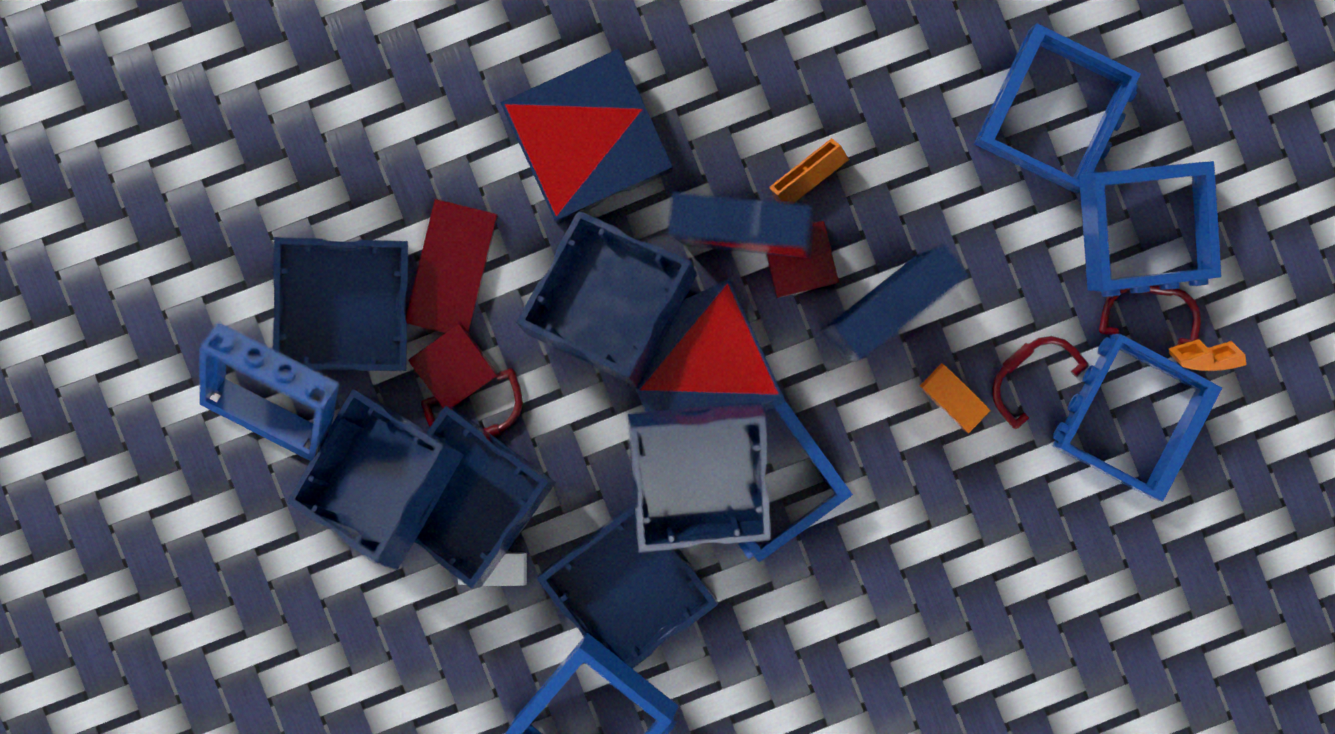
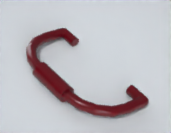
[1099,285,1201,345]
[992,336,1089,429]
[421,368,523,437]

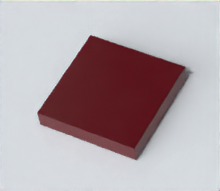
[766,221,839,298]
[408,322,498,409]

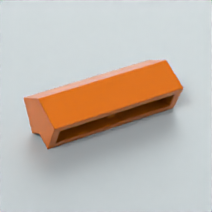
[769,138,849,204]

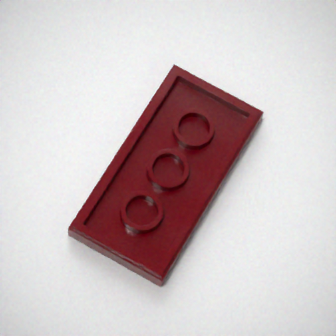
[405,199,498,333]

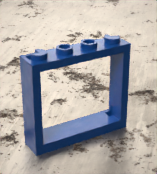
[974,23,1141,193]
[1079,161,1222,297]
[200,322,339,461]
[1052,334,1222,502]
[738,399,853,562]
[505,633,678,734]

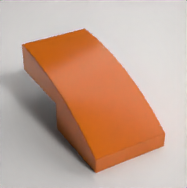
[1168,339,1247,371]
[920,363,991,433]

